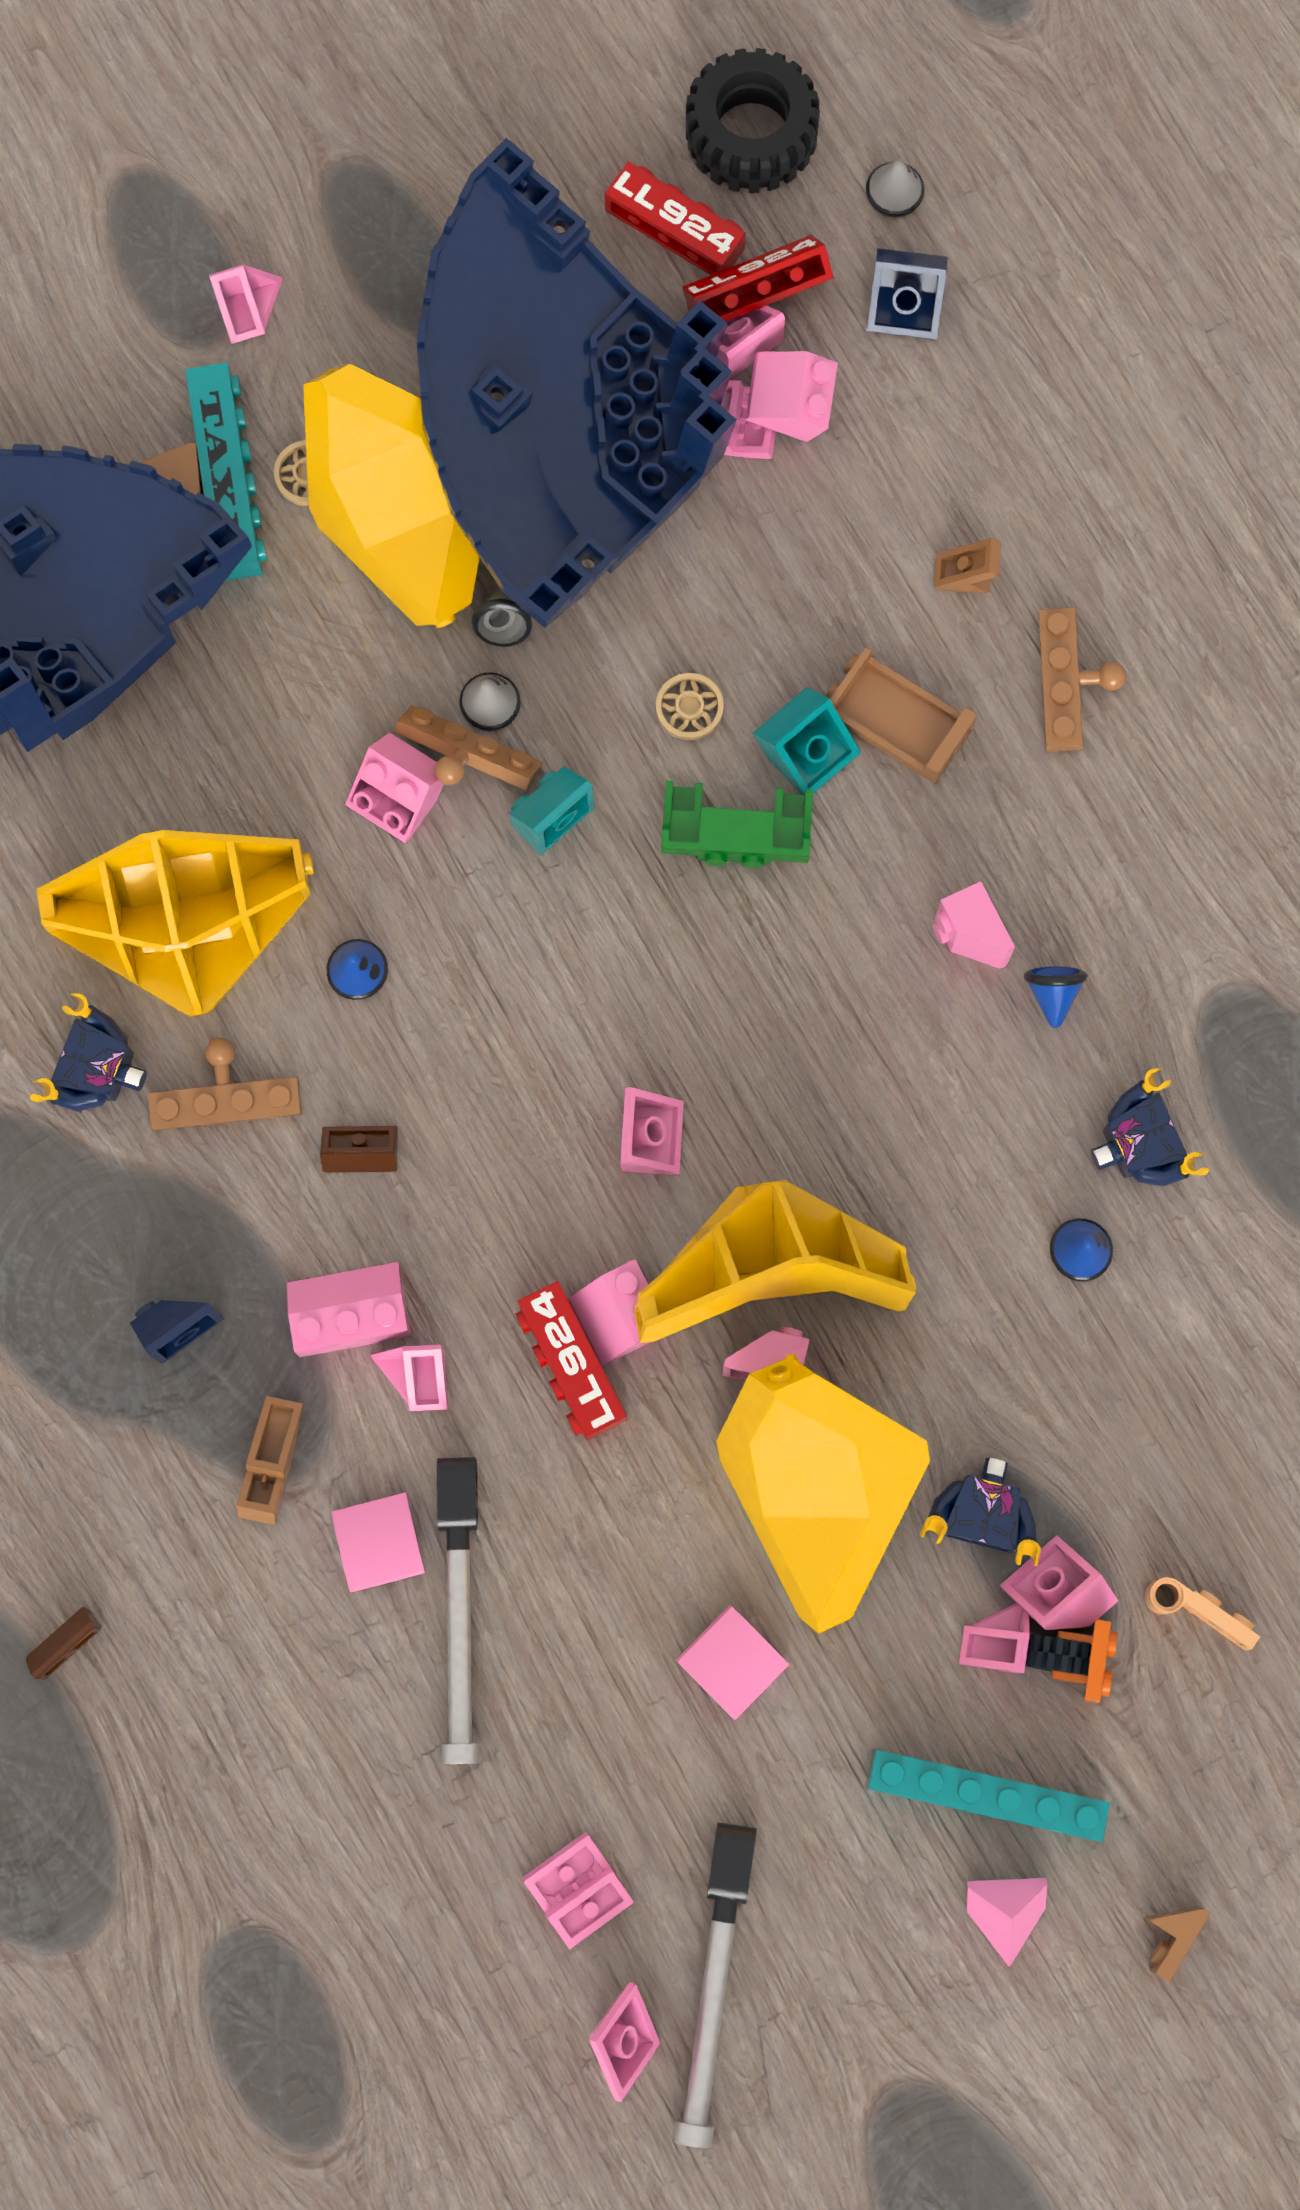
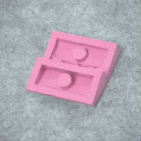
[720,380,776,459]
[331,1492,425,1593]
[676,1605,789,1720]
[522,1831,634,1950]

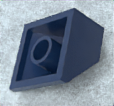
[130,1300,224,1364]

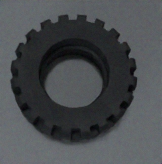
[686,48,820,193]

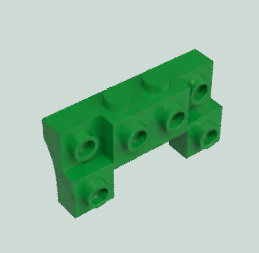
[661,780,813,869]

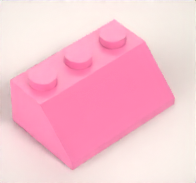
[287,1262,412,1357]

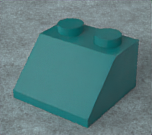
[753,687,861,795]
[509,766,595,855]

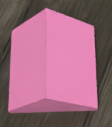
[716,306,785,380]
[620,1087,684,1175]

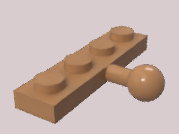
[1038,607,1127,752]
[394,705,543,791]
[148,1038,302,1131]

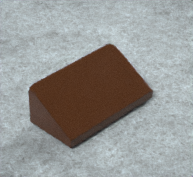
[320,1126,398,1173]
[26,1607,102,1679]

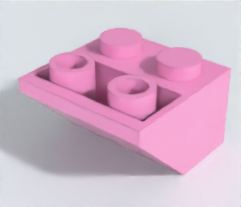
[345,732,444,843]

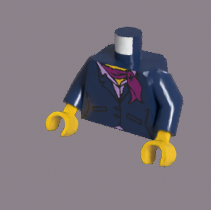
[29,993,147,1111]
[1090,1067,1209,1186]
[920,1458,1041,1566]

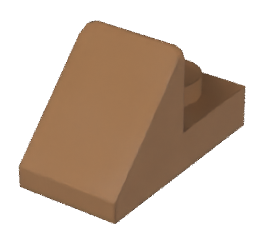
[934,538,1001,593]
[1144,1906,1211,1983]

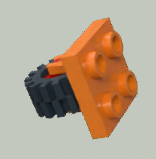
[1025,1619,1118,1704]

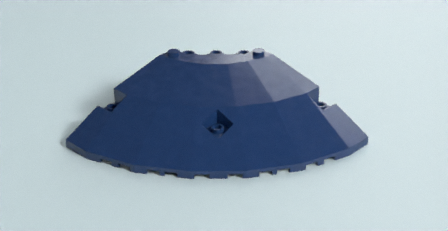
[416,138,737,628]
[0,444,252,752]

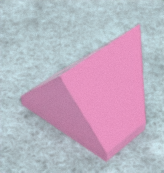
[209,264,283,344]
[370,1345,448,1411]
[959,1603,1030,1674]
[966,1878,1047,1968]

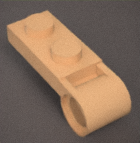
[1144,1577,1261,1650]

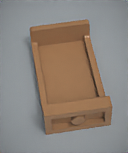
[825,646,978,784]

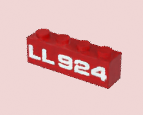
[604,161,745,275]
[682,235,834,322]
[515,1281,627,1441]

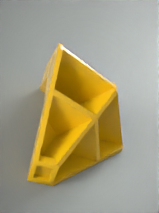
[303,364,480,628]
[36,830,314,1017]
[633,1180,916,1343]
[716,1354,930,1634]

